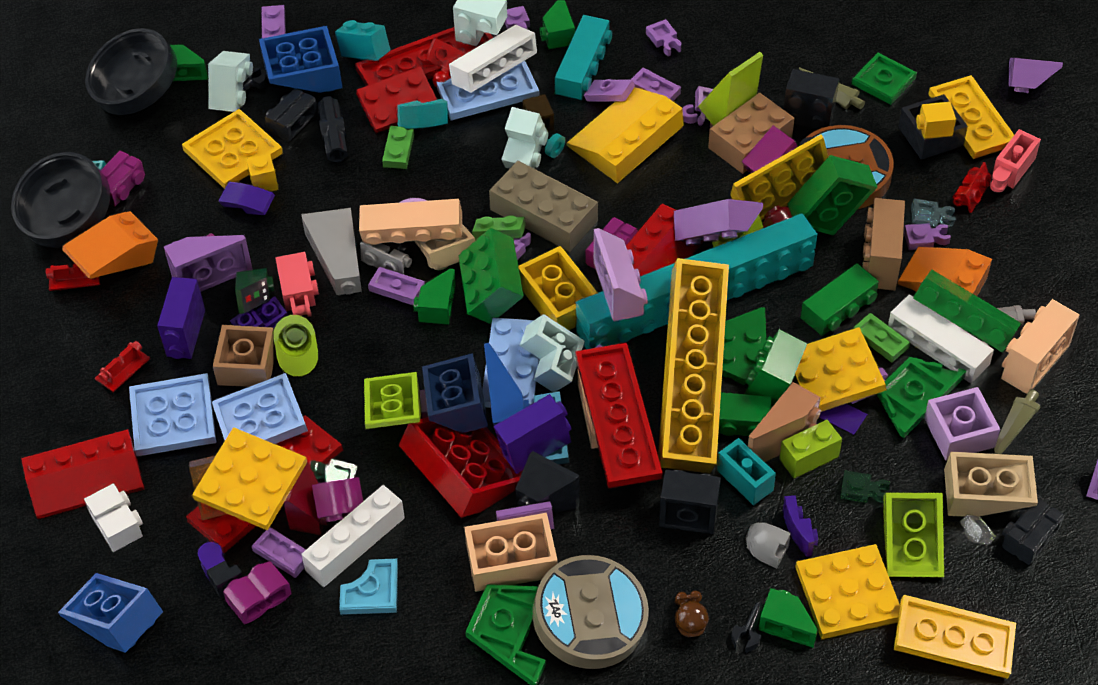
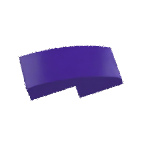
[219,182,275,215]
[230,296,289,328]
[783,495,818,557]

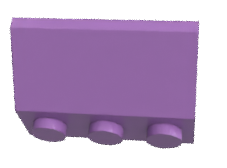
[674,199,763,246]

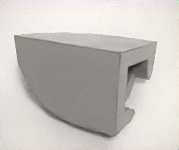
[746,523,791,569]

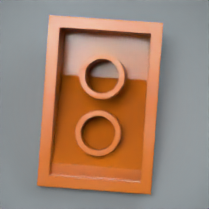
[62,211,158,279]
[898,247,992,296]

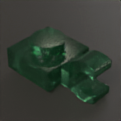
[310,458,357,483]

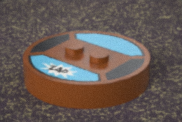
[806,125,894,209]

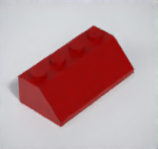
[626,203,703,276]
[21,429,144,519]

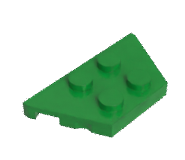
[722,307,766,385]
[877,357,967,438]

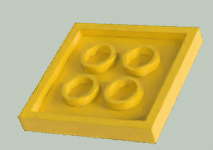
[182,109,283,189]
[794,327,886,412]
[192,427,307,531]
[795,544,900,640]

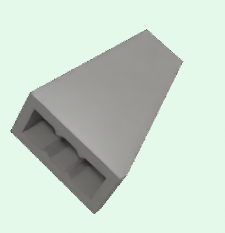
[302,208,362,295]

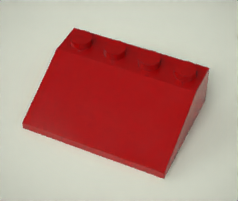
[399,417,523,518]

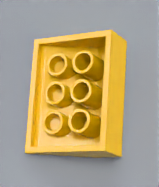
[567,87,684,184]
[731,134,828,220]

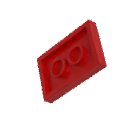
[356,66,437,133]

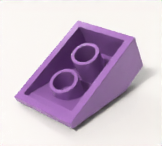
[164,235,253,292]

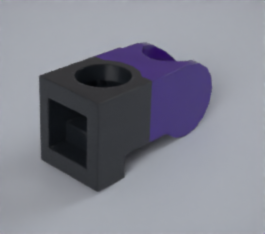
[198,542,243,598]

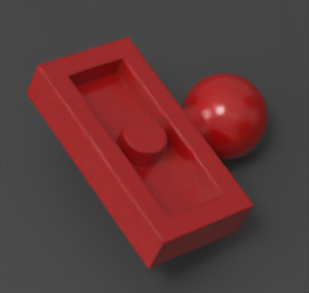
[425,38,467,88]

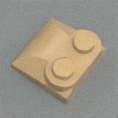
[415,224,476,270]

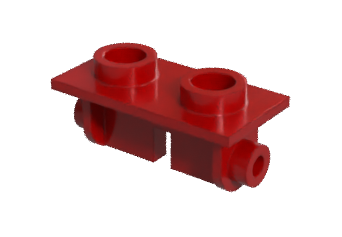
[953,162,991,213]
[46,264,100,291]
[95,341,150,392]

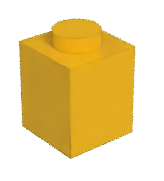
[916,102,956,139]
[246,153,278,192]

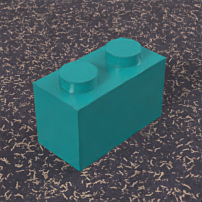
[335,20,390,61]
[717,438,776,506]

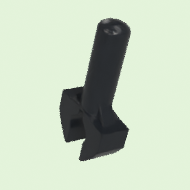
[243,68,267,92]
[731,602,764,653]

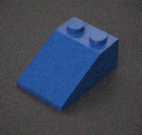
[484,343,529,426]
[58,573,163,653]

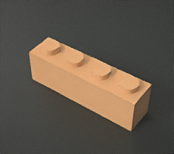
[359,199,462,245]

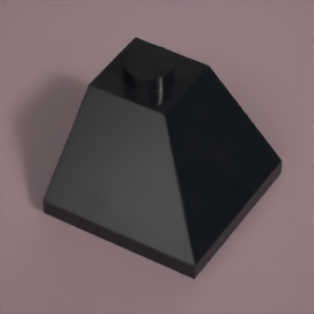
[515,451,579,513]

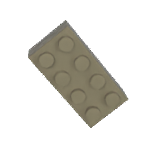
[489,161,598,252]

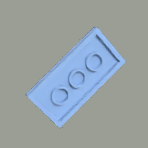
[436,60,539,120]
[482,318,540,408]

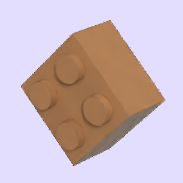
[213,325,276,387]

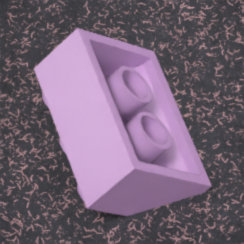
[594,228,648,321]

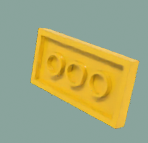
[928,75,1014,159]
[894,595,1016,679]

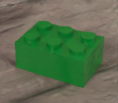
[787,155,878,235]
[458,228,524,324]

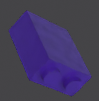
[157,277,205,359]
[494,394,571,474]

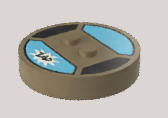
[532,555,648,669]

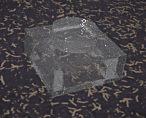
[960,514,996,544]

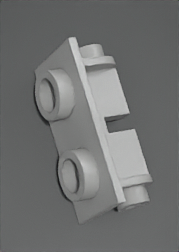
[360,242,412,274]

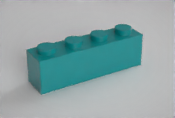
[555,15,612,100]

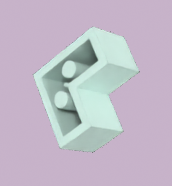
[453,0,507,46]
[208,51,253,112]
[501,107,548,169]
[520,314,585,392]

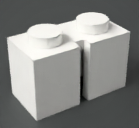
[84,483,143,552]

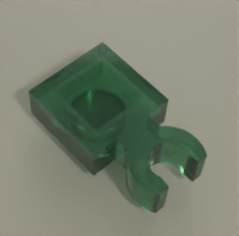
[840,470,890,503]

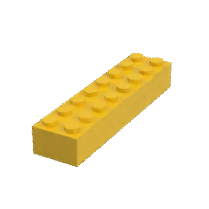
[658,258,729,473]

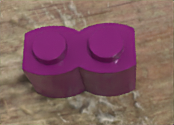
[312,477,363,522]
[223,561,291,624]

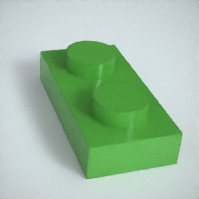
[382,126,414,169]
[472,215,526,240]
[853,313,910,362]

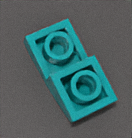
[397,99,448,129]

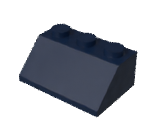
[422,353,488,433]

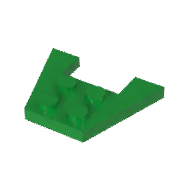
[466,584,546,685]

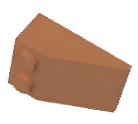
[748,382,821,462]

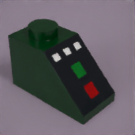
[235,268,274,314]

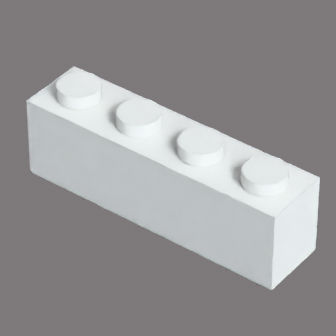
[449,25,537,93]
[888,295,994,384]
[301,485,405,587]

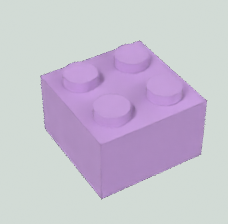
[924,387,1000,461]

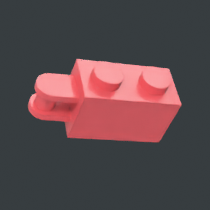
[990,129,1041,192]
[275,252,319,317]

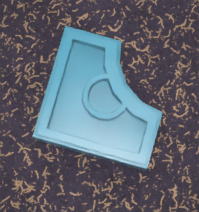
[340,559,398,614]

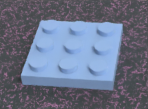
[212,373,308,444]
[129,374,216,456]

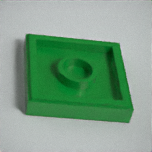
[852,53,917,105]

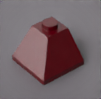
[284,461,330,535]

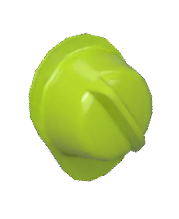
[273,315,318,376]

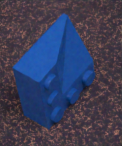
[259,26,342,93]

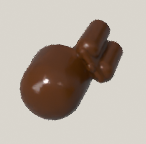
[674,591,709,637]

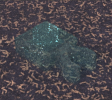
[911,199,956,227]

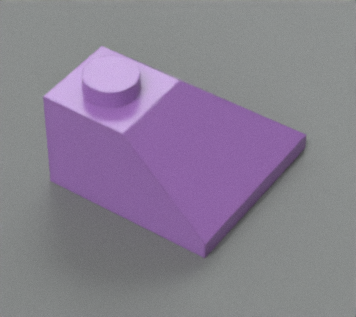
[1009,58,1063,93]

